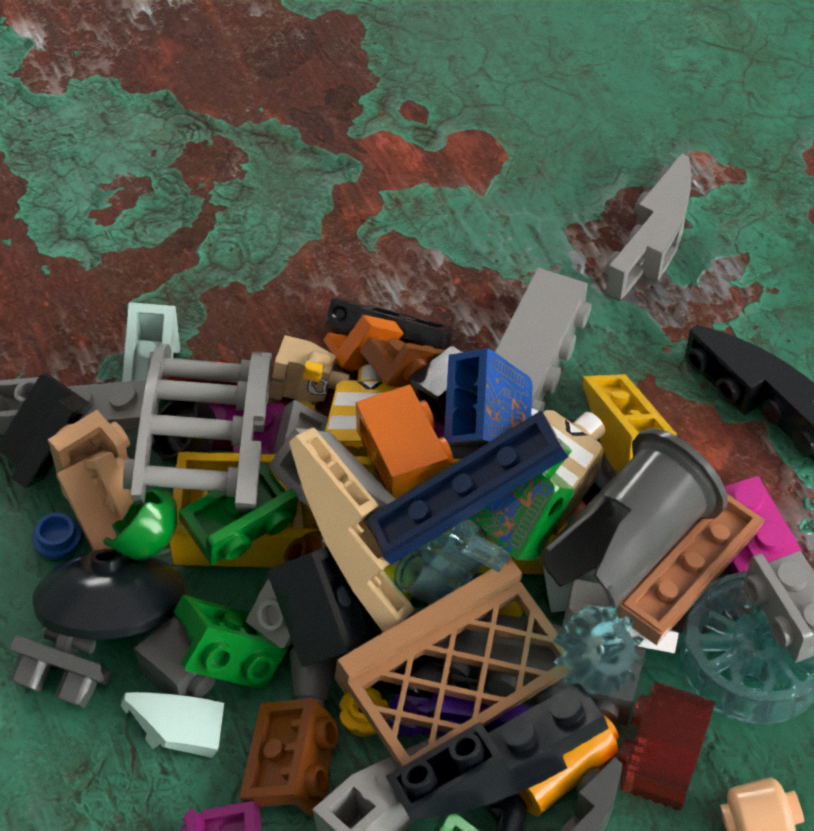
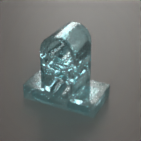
[394,517,511,605]

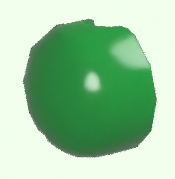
[103,487,177,560]

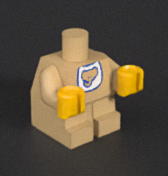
[269,335,350,410]

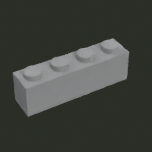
[495,268,592,412]

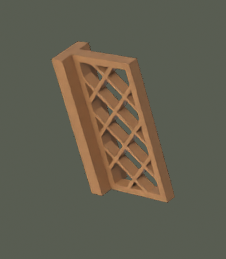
[334,558,580,768]

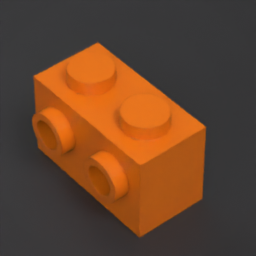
[355,384,453,499]

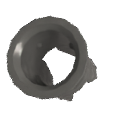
[540,428,727,615]

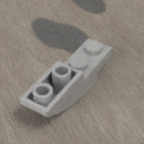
[604,154,691,301]
[0,376,146,435]

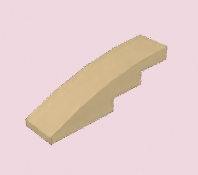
[289,427,415,632]

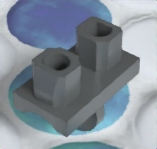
[10,628,112,708]

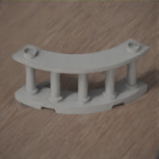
[123,343,272,513]

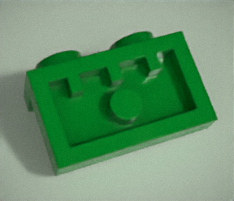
[173,595,289,690]

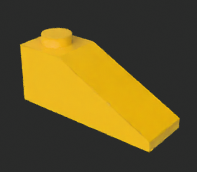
[582,374,677,473]

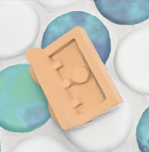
[48,410,130,500]
[56,451,133,551]

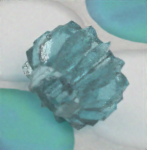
[553,606,645,696]

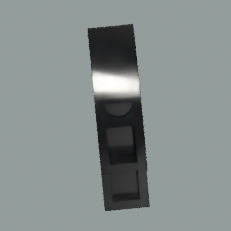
[685,325,814,461]
[386,681,609,820]

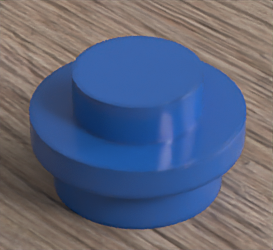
[32,512,82,559]

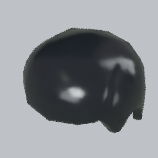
[151,400,217,465]

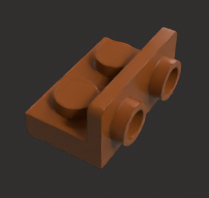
[360,337,445,390]
[239,698,338,817]

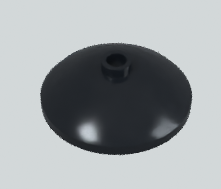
[32,548,185,640]

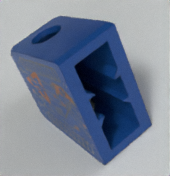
[444,348,538,449]

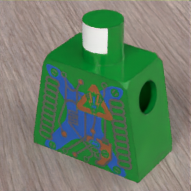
[470,439,574,561]

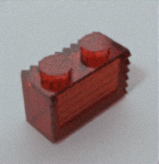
[617,681,716,810]

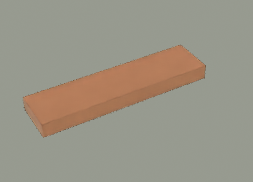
[615,494,765,646]

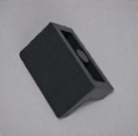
[0,373,91,488]
[267,547,377,667]

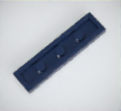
[366,411,569,565]

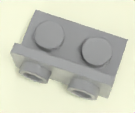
[744,551,814,663]

